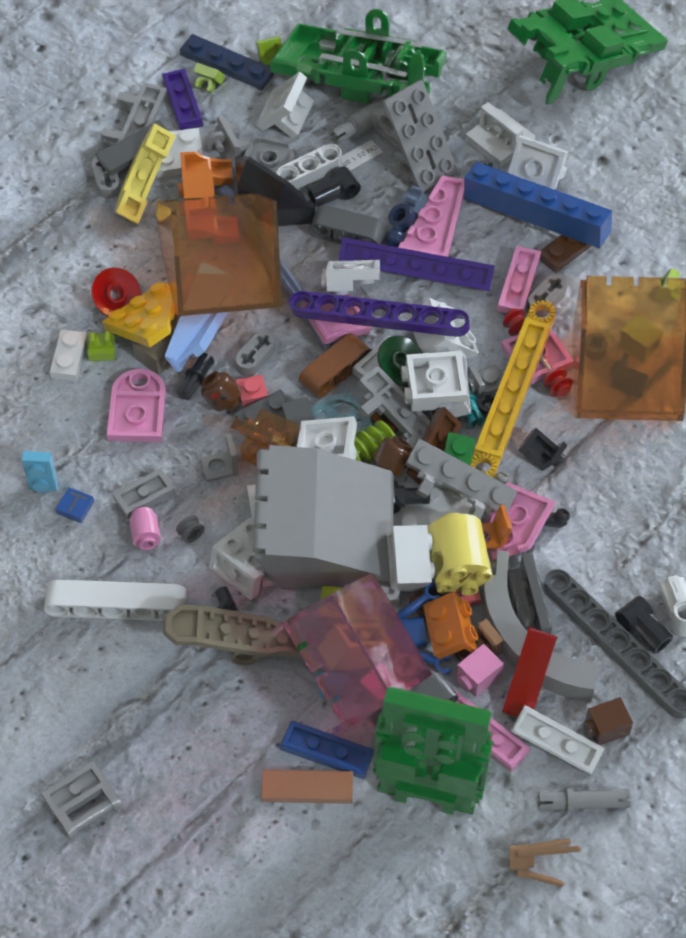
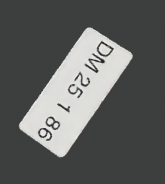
[341,140,383,171]

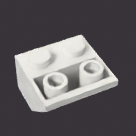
[407,298,479,358]
[387,525,435,592]

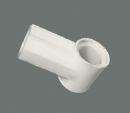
[659,575,686,637]

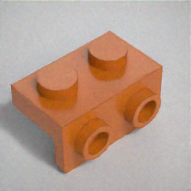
[423,592,478,659]

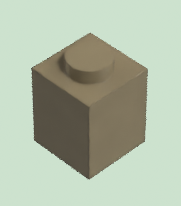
[133,337,172,375]

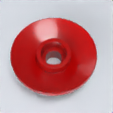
[91,267,141,317]

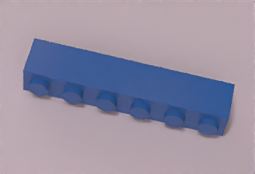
[464,162,612,249]

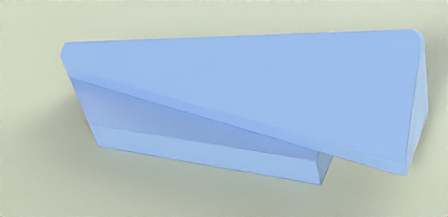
[165,265,237,373]

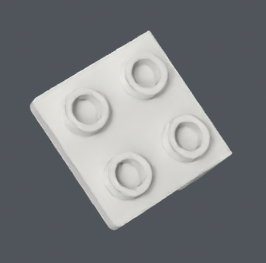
[209,518,267,600]

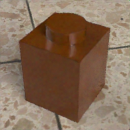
[583,697,633,745]

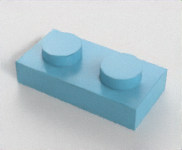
[22,451,58,492]

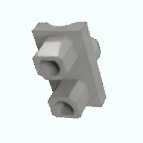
[205,116,249,165]

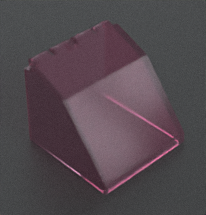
[271,573,432,734]

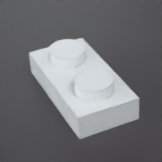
[50,330,88,381]

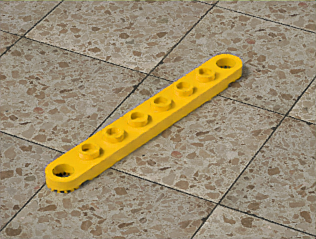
[470,300,556,478]

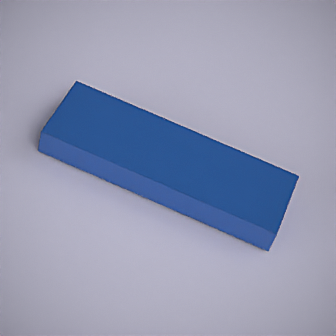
[280,720,374,780]

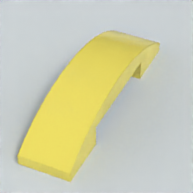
[115,123,176,224]

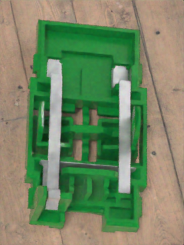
[270,9,446,103]

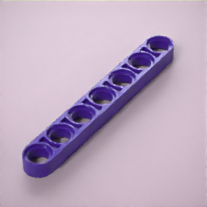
[289,291,470,337]

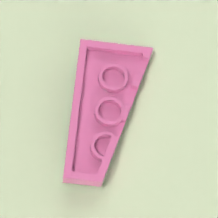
[398,175,465,257]

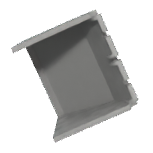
[253,445,394,589]

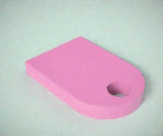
[107,369,166,442]

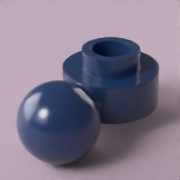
[385,203,415,247]

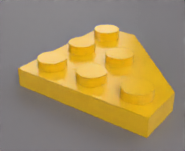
[102,282,180,347]

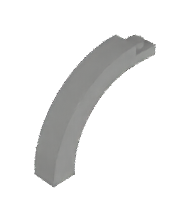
[482,550,596,702]

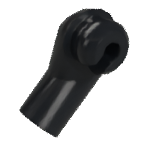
[544,508,570,528]
[215,586,237,611]

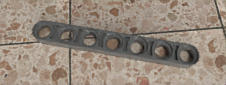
[544,569,686,718]

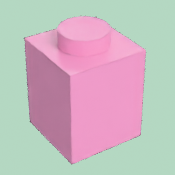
[456,644,504,697]

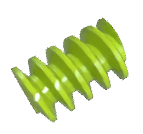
[354,420,395,464]

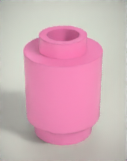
[129,507,161,550]

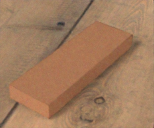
[261,770,353,804]

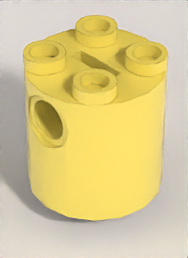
[427,513,493,596]

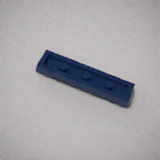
[180,34,274,91]

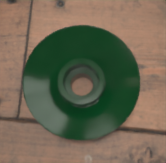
[377,336,423,387]

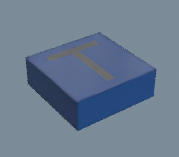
[56,487,94,523]

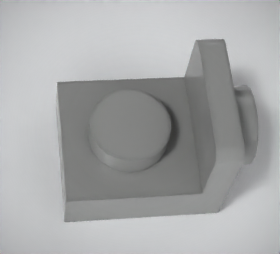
[468,364,503,399]

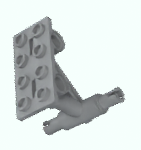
[329,80,457,192]

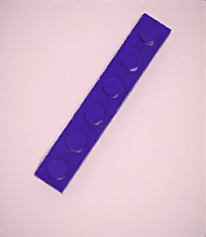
[338,237,495,292]

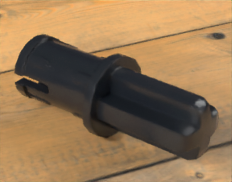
[177,353,215,400]

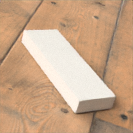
[511,705,605,776]

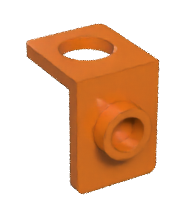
[481,505,512,550]

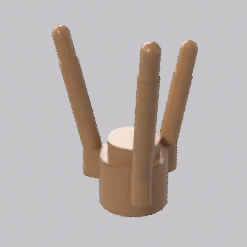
[509,839,581,887]

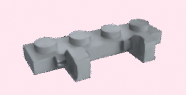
[101,82,167,147]
[356,365,431,451]
[405,439,518,519]

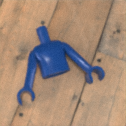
[382,582,452,676]

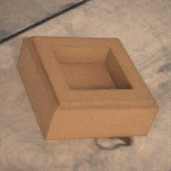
[477,619,504,656]

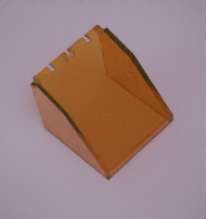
[156,194,283,316]
[572,276,686,421]

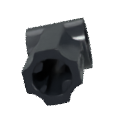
[307,166,361,208]
[615,596,673,654]

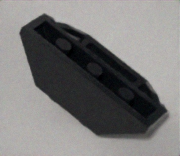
[235,155,315,226]

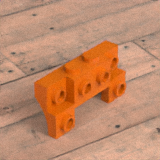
[178,151,239,245]

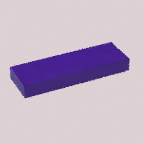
[162,69,203,130]

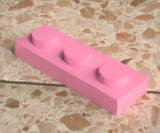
[497,246,541,313]

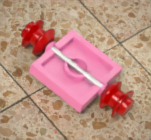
[501,309,574,397]

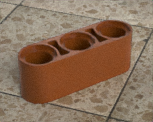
[298,333,372,399]

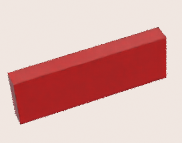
[502,627,558,717]

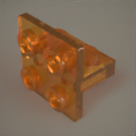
[230,409,301,466]

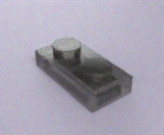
[507,568,535,631]

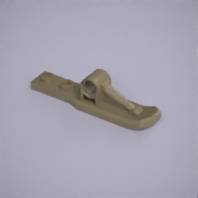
[163,605,327,666]

